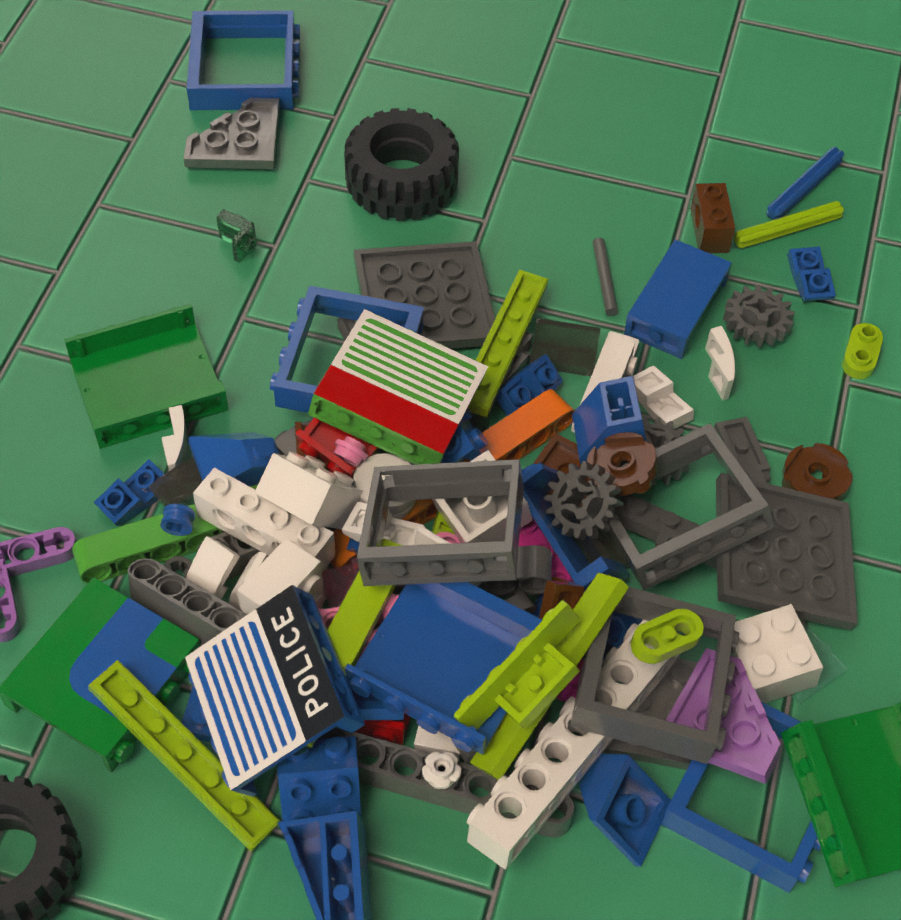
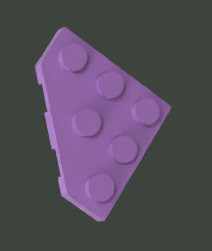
[666,648,782,784]

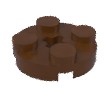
[586,432,659,496]
[782,443,853,501]

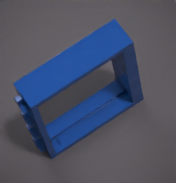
[187,10,300,110]
[270,285,424,413]
[661,702,821,893]

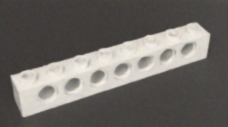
[467,620,681,870]

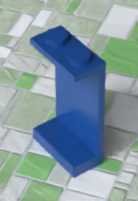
[624,239,732,359]
[522,463,630,591]

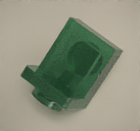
[216,209,257,263]

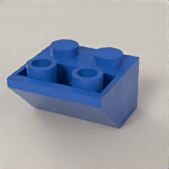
[572,376,646,464]

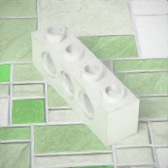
[193,468,335,572]

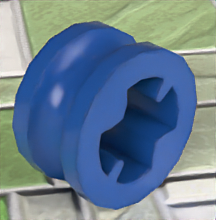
[160,504,195,536]

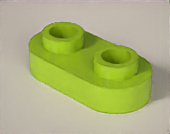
[842,323,883,379]
[630,609,704,664]

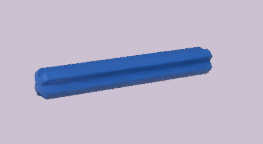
[766,147,844,220]

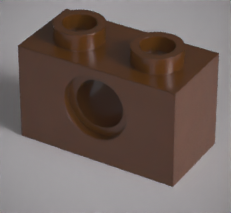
[690,183,735,253]

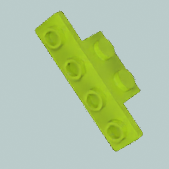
[454,600,580,731]

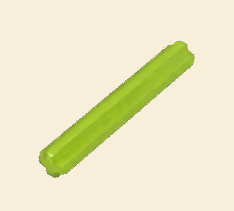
[733,201,844,248]

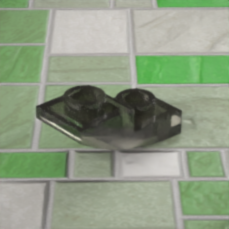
[148,456,202,507]

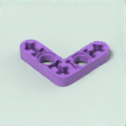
[0,527,77,643]

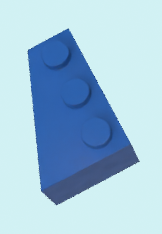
[278,811,372,920]

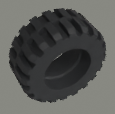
[344,108,459,221]
[0,775,82,920]

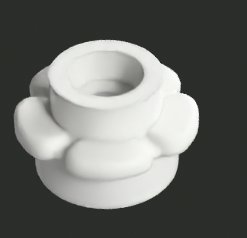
[422,751,461,789]

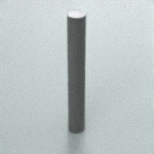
[592,238,618,316]

